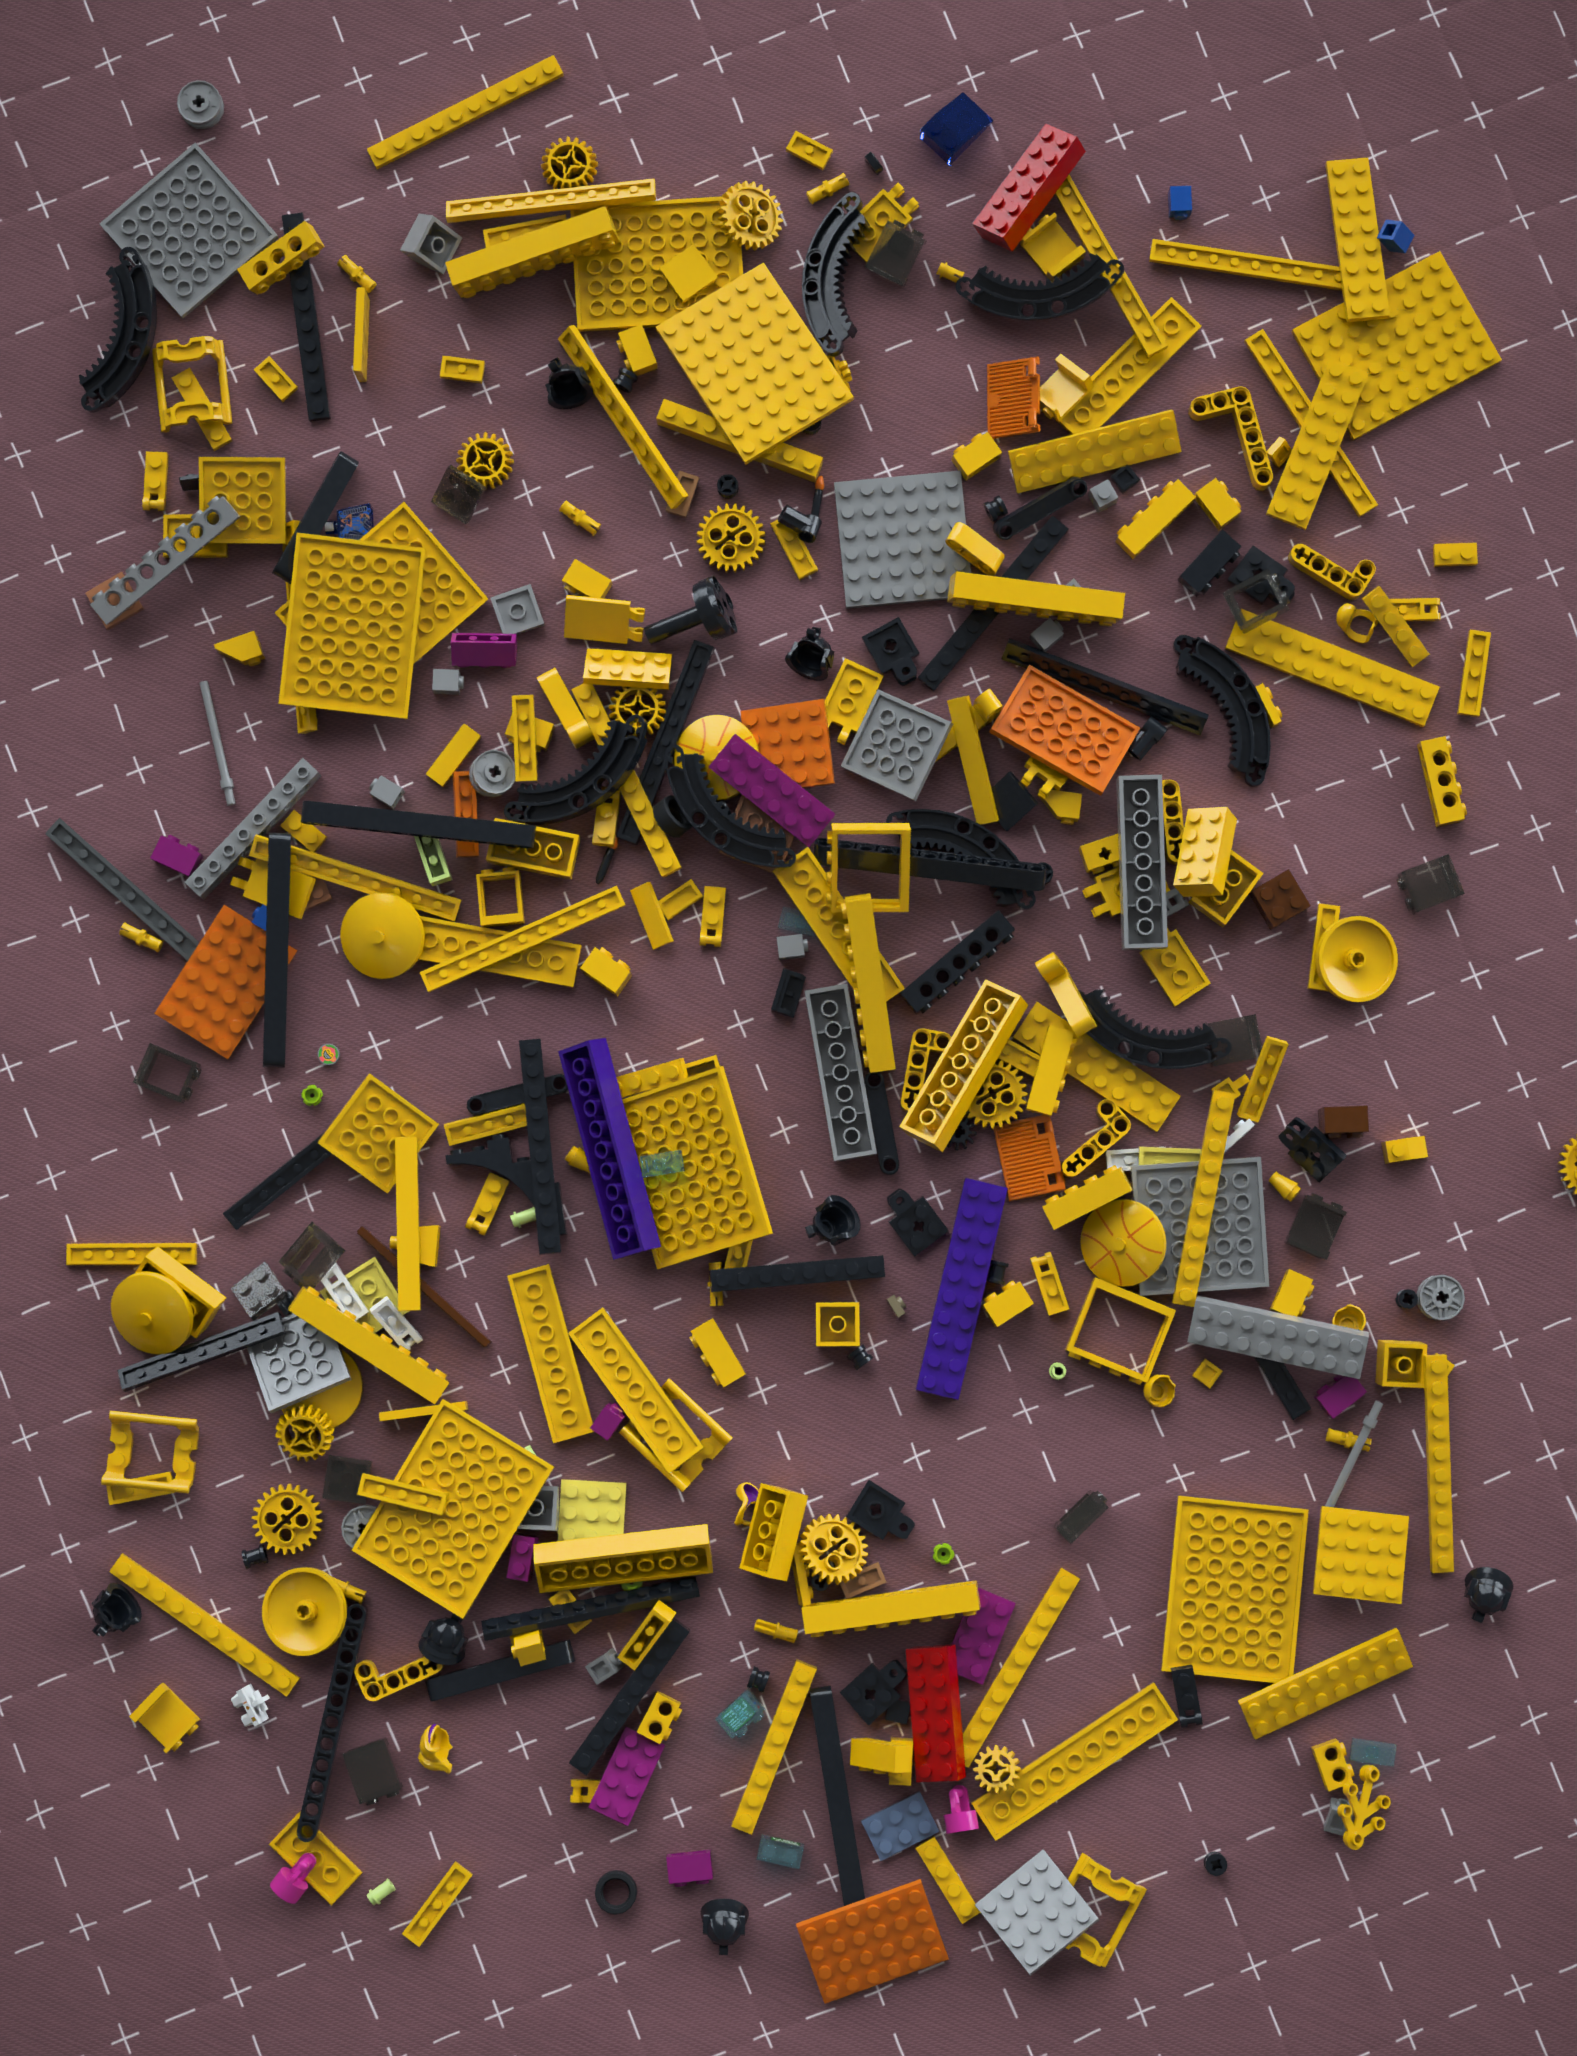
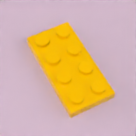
[583,648,672,690]

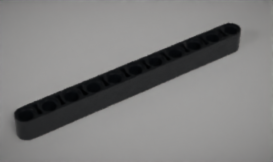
[301,801,536,849]
[263,833,291,1068]
[814,838,1047,891]
[297,1603,368,1842]
[809,1685,865,1906]

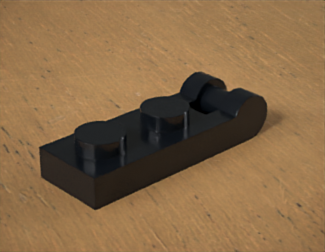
[1171,1664,1203,1728]

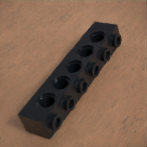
[900,910,1015,1014]

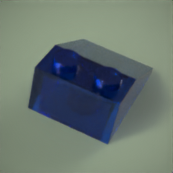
[920,92,993,165]

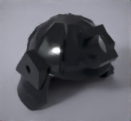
[545,357,593,409]
[785,627,835,681]
[805,1195,861,1246]
[1464,1567,1513,1623]
[91,1583,142,1637]
[418,1613,469,1665]
[701,1898,749,1955]

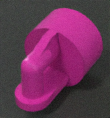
[943,1785,979,1834]
[270,1853,316,1904]

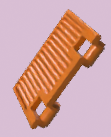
[987,356,1040,439]
[994,1115,1066,1202]

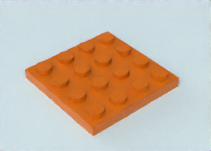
[740,699,835,788]

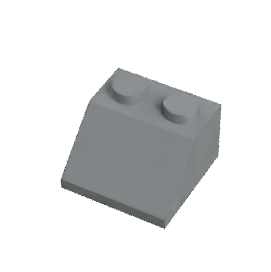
[400,213,462,275]
[517,1486,559,1531]

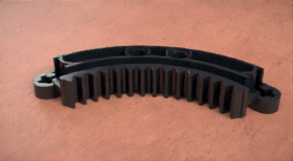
[802,192,871,357]
[79,247,157,413]
[955,253,1125,321]
[1173,635,1271,787]
[504,715,647,825]
[665,745,796,868]
[886,809,1036,910]
[1078,989,1232,1069]

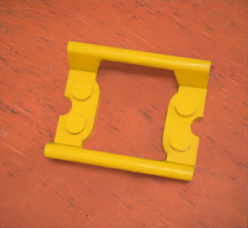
[152,336,233,433]
[619,1378,733,1492]
[101,1411,199,1494]
[1066,1853,1147,1967]

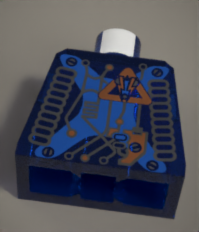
[325,503,374,540]

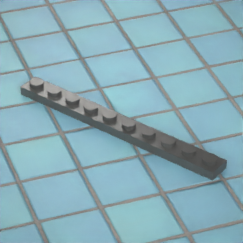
[45,818,200,961]

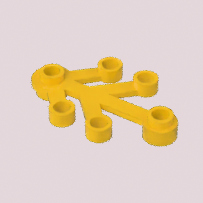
[1337,1765,1391,1850]

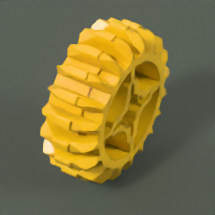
[541,136,598,190]
[456,432,514,490]
[609,686,666,737]
[275,1403,334,1462]

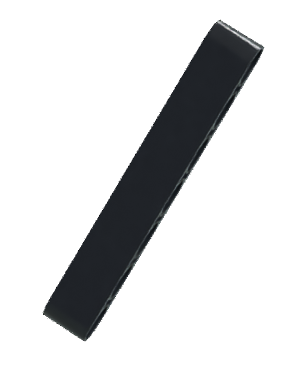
[272,451,359,584]
[425,1639,576,1702]

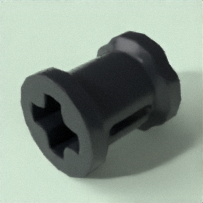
[986,1260,1009,1285]
[1395,1289,1418,1309]
[242,1544,268,1569]
[811,1574,831,1591]

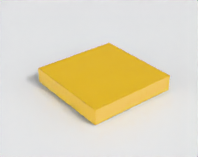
[659,244,718,303]

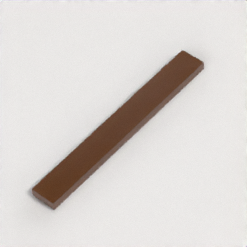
[357,1226,492,1347]

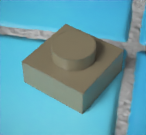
[886,1295,906,1318]

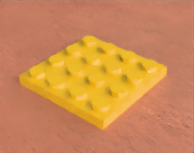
[199,457,286,544]
[317,1073,439,1194]
[1313,1506,1409,1604]

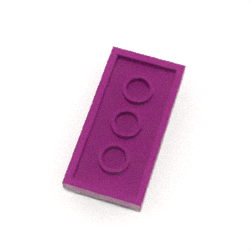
[951,1587,1016,1685]
[588,1727,665,1827]

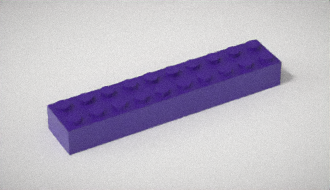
[558,1038,661,1260]
[915,1178,1008,1400]

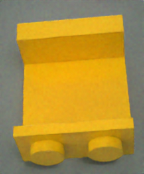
[1020,212,1086,282]
[1040,354,1095,422]
[129,1682,200,1753]

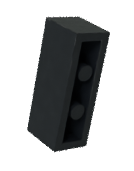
[1178,529,1241,597]

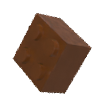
[1249,869,1311,930]
[1318,1106,1369,1139]

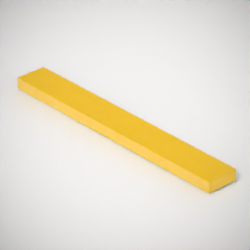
[395,1137,421,1311]

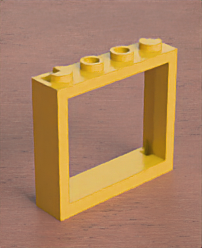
[826,823,911,912]
[1065,1277,1176,1385]

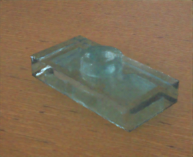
[778,907,817,938]
[640,1150,685,1178]
[1349,1738,1397,1767]

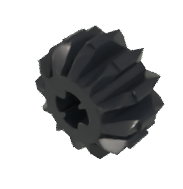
[947,1117,977,1151]

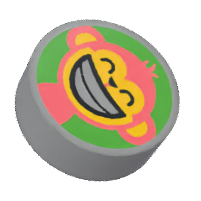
[318,1044,340,1066]

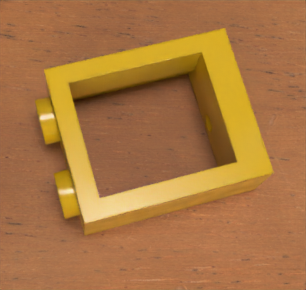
[476,867,525,928]

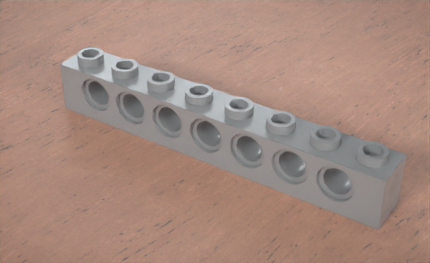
[90,496,241,625]
[184,758,321,900]

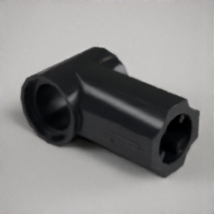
[778,505,822,543]
[1127,716,1168,761]

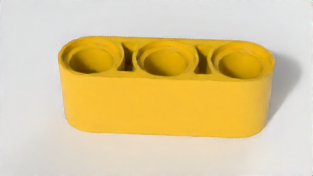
[945,522,1005,576]

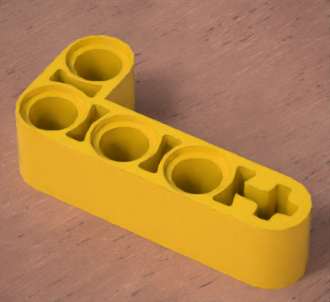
[1288,544,1376,600]
[536,667,595,749]
[1162,780,1184,865]
[1035,952,1097,1037]
[900,1028,951,1112]
[1061,1099,1131,1178]
[354,1656,444,1701]

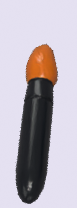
[811,476,824,518]
[596,835,619,884]

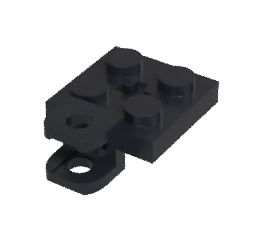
[1228,546,1295,607]
[862,617,919,686]
[1278,1117,1347,1183]
[887,1188,949,1257]
[846,1480,915,1540]
[840,1660,907,1726]

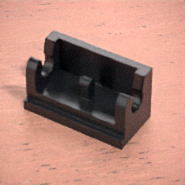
[771,968,806,1018]

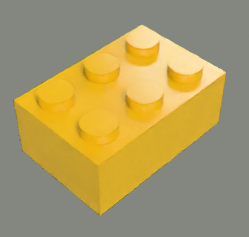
[1188,850,1264,928]

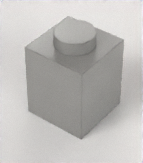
[1088,479,1119,513]
[1029,618,1064,652]
[432,669,464,695]
[369,775,405,810]
[777,934,808,960]

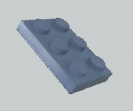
[861,1791,940,1861]

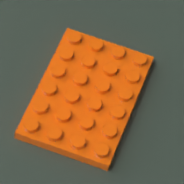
[989,665,1140,796]
[154,905,297,1059]
[796,1879,949,2004]

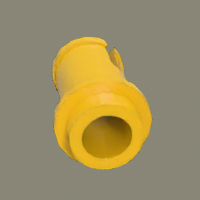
[936,262,964,283]

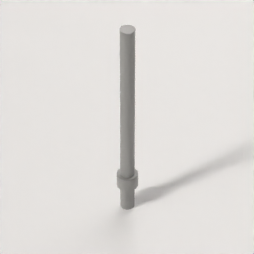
[199,681,236,806]
[1325,1400,1383,1507]

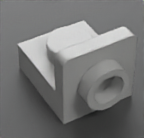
[585,1648,624,1685]
[1324,1797,1353,1836]

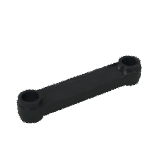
[993,477,1088,540]
[865,1072,899,1175]
[467,1074,568,1115]

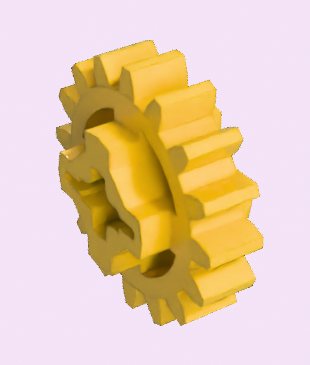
[973,1745,1022,1795]

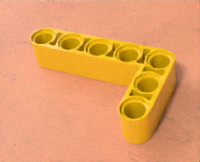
[1188,386,1273,491]
[935,689,1003,762]

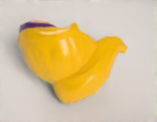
[418,1723,453,1774]

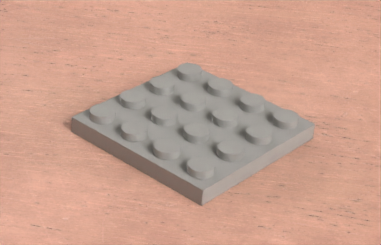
[841,689,953,801]
[247,1313,352,1414]
[975,1849,1099,1976]

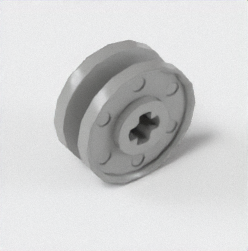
[177,80,224,129]
[469,750,515,797]
[1416,1275,1465,1320]
[341,1505,377,1548]

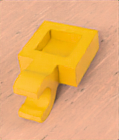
[1211,1074,1250,1099]

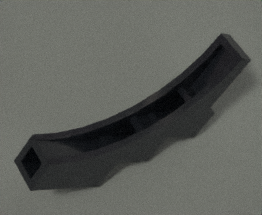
[445,1134,567,1235]

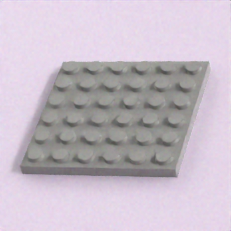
[100,142,279,319]
[834,471,971,609]
[1131,1157,1269,1296]

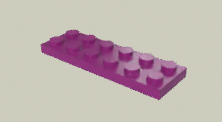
[709,734,835,847]

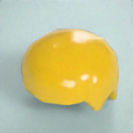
[1332,1305,1366,1331]
[1143,1374,1176,1408]

